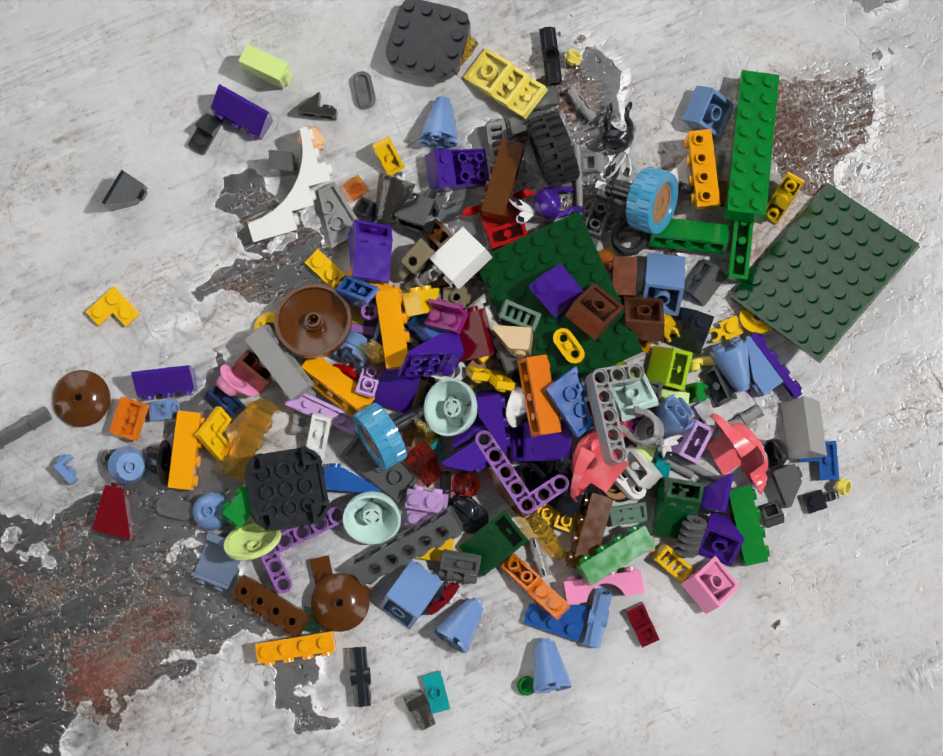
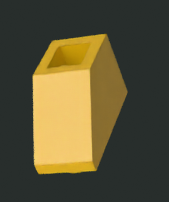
[402,285,440,317]

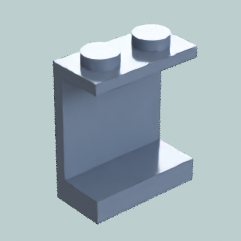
[191,532,240,591]

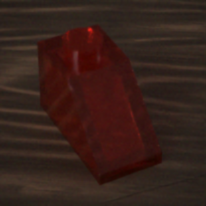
[404,440,441,488]

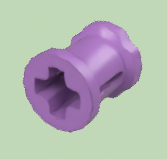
[360,302,378,321]

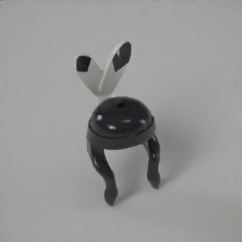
[602,101,636,178]

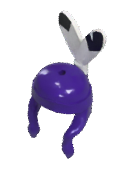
[509,186,584,224]

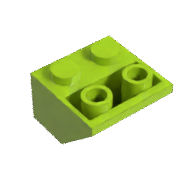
[646,346,693,392]

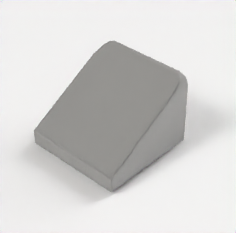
[581,152,605,174]

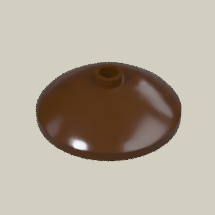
[53,370,111,427]
[311,573,369,632]

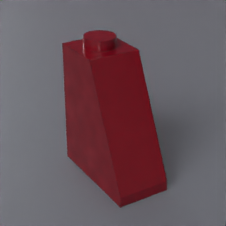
[459,305,496,362]
[92,482,134,540]

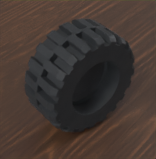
[526,111,580,188]

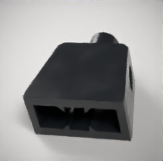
[394,189,440,236]

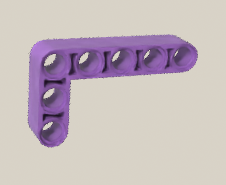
[475,431,569,514]
[261,507,344,593]

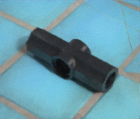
[539,26,563,86]
[349,647,372,707]

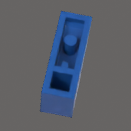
[335,275,380,308]
[324,463,382,493]

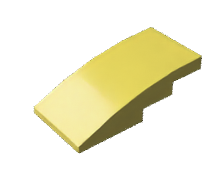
[463,48,548,120]

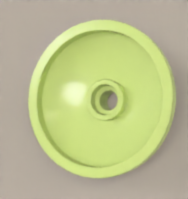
[224,521,281,561]

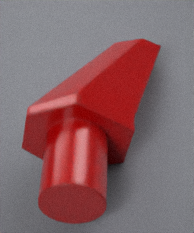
[333,363,360,382]

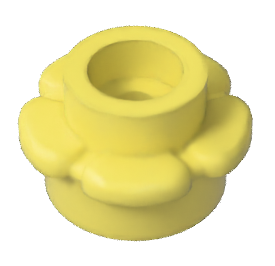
[564,49,582,66]
[835,477,852,496]

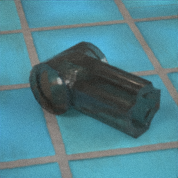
[403,689,436,731]

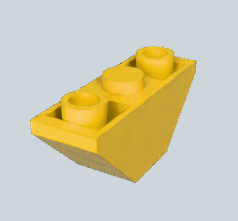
[765,172,805,225]

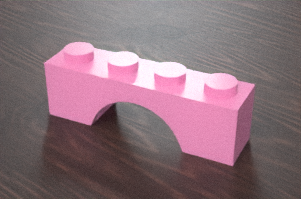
[563,567,644,605]

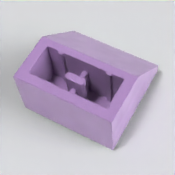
[666,418,715,464]

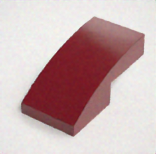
[625,602,660,648]

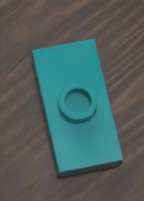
[422,671,451,714]

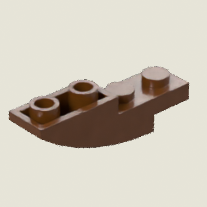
[486,443,535,518]

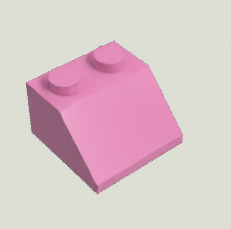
[681,556,739,614]

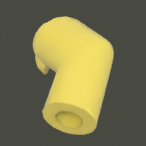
[690,356,714,372]

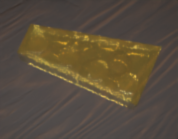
[221,398,282,482]

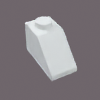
[625,445,662,489]

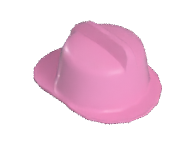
[215,365,259,397]

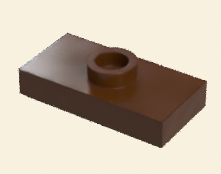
[310,555,333,586]

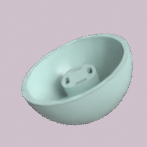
[424,378,478,436]
[343,491,401,544]

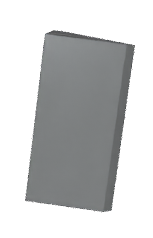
[781,396,827,459]

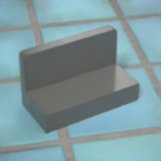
[684,258,726,306]

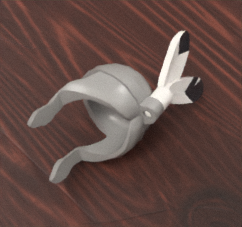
[620,406,684,460]

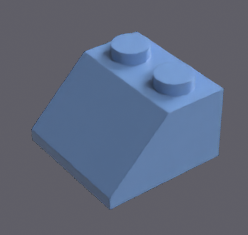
[682,85,734,139]

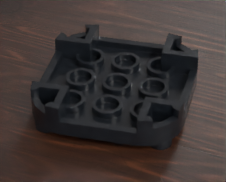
[386,0,471,83]
[244,446,330,532]

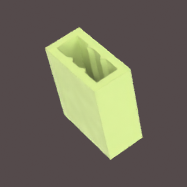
[239,44,293,90]

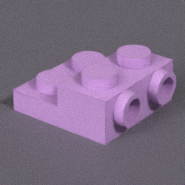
[405,485,449,531]

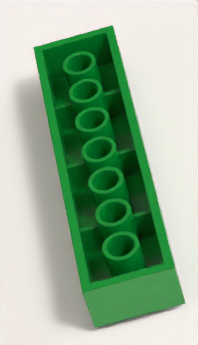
[724,70,780,224]

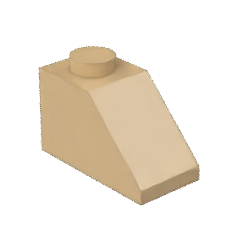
[492,325,533,358]

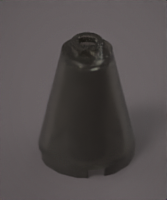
[375,173,415,225]

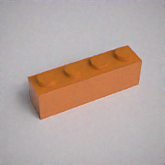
[517,355,561,437]

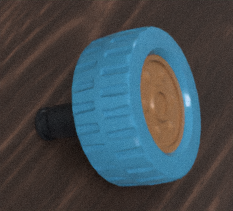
[605,167,678,234]
[352,403,425,470]

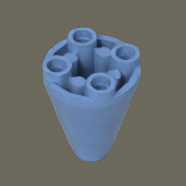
[420,96,458,150]
[710,336,750,392]

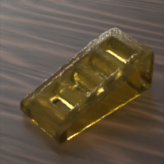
[414,418,440,446]

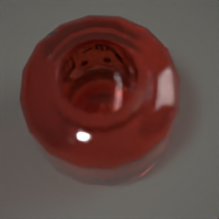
[452,472,480,497]

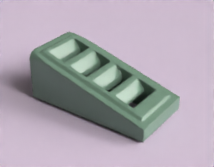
[497,299,541,332]

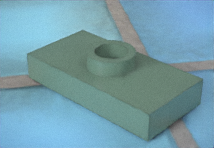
[609,502,649,527]

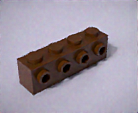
[479,139,525,221]
[565,491,613,569]
[231,575,312,637]

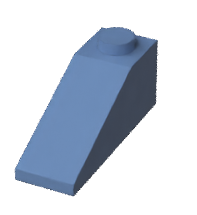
[743,335,784,396]

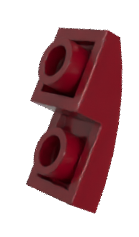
[428,581,460,615]

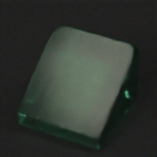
[303,606,322,633]

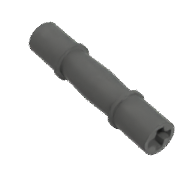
[0,406,53,449]

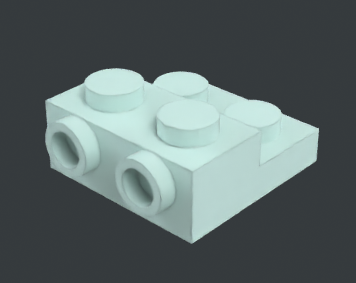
[612,374,659,422]

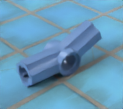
[584,588,612,648]

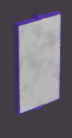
[692,389,757,430]

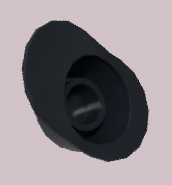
[146,440,171,487]
[517,462,548,494]
[450,494,489,534]

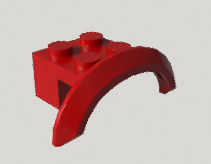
[462,189,535,250]

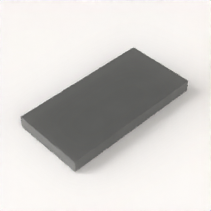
[340,434,423,504]

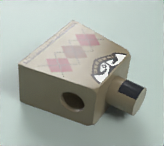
[398,239,437,281]

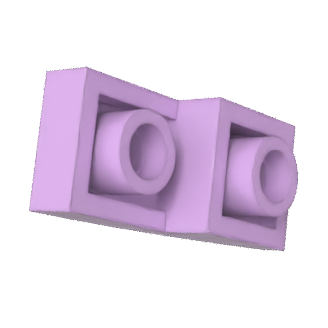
[355,363,383,398]

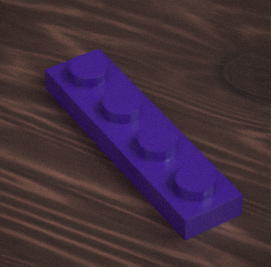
[750,332,803,399]

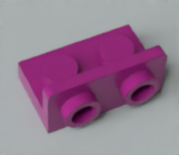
[424,298,469,335]

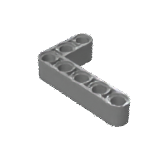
[585,363,644,466]

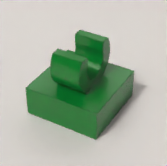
[685,382,709,404]

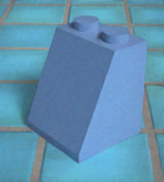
[641,252,685,316]
[379,560,443,630]

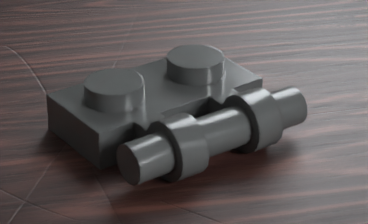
[438,549,482,584]

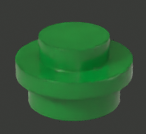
[517,676,534,696]

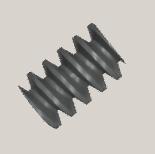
[674,515,707,558]

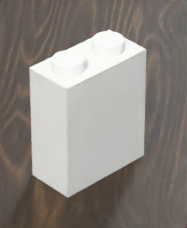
[429,227,492,289]

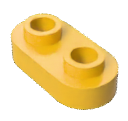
[553,328,585,364]

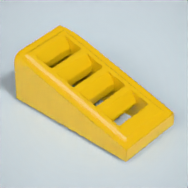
[651,542,694,583]

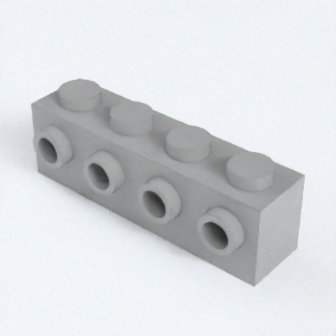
[245,325,315,400]

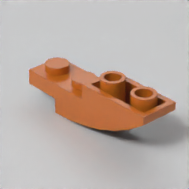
[501,553,570,620]

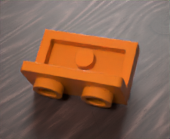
[109,396,149,441]

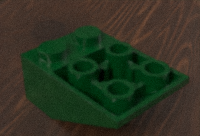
[651,477,704,539]
[459,510,529,576]

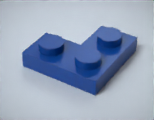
[798,441,839,480]

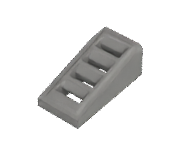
[486,121,507,163]

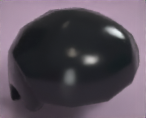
[762,438,788,469]

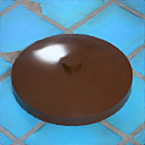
[274,284,352,358]

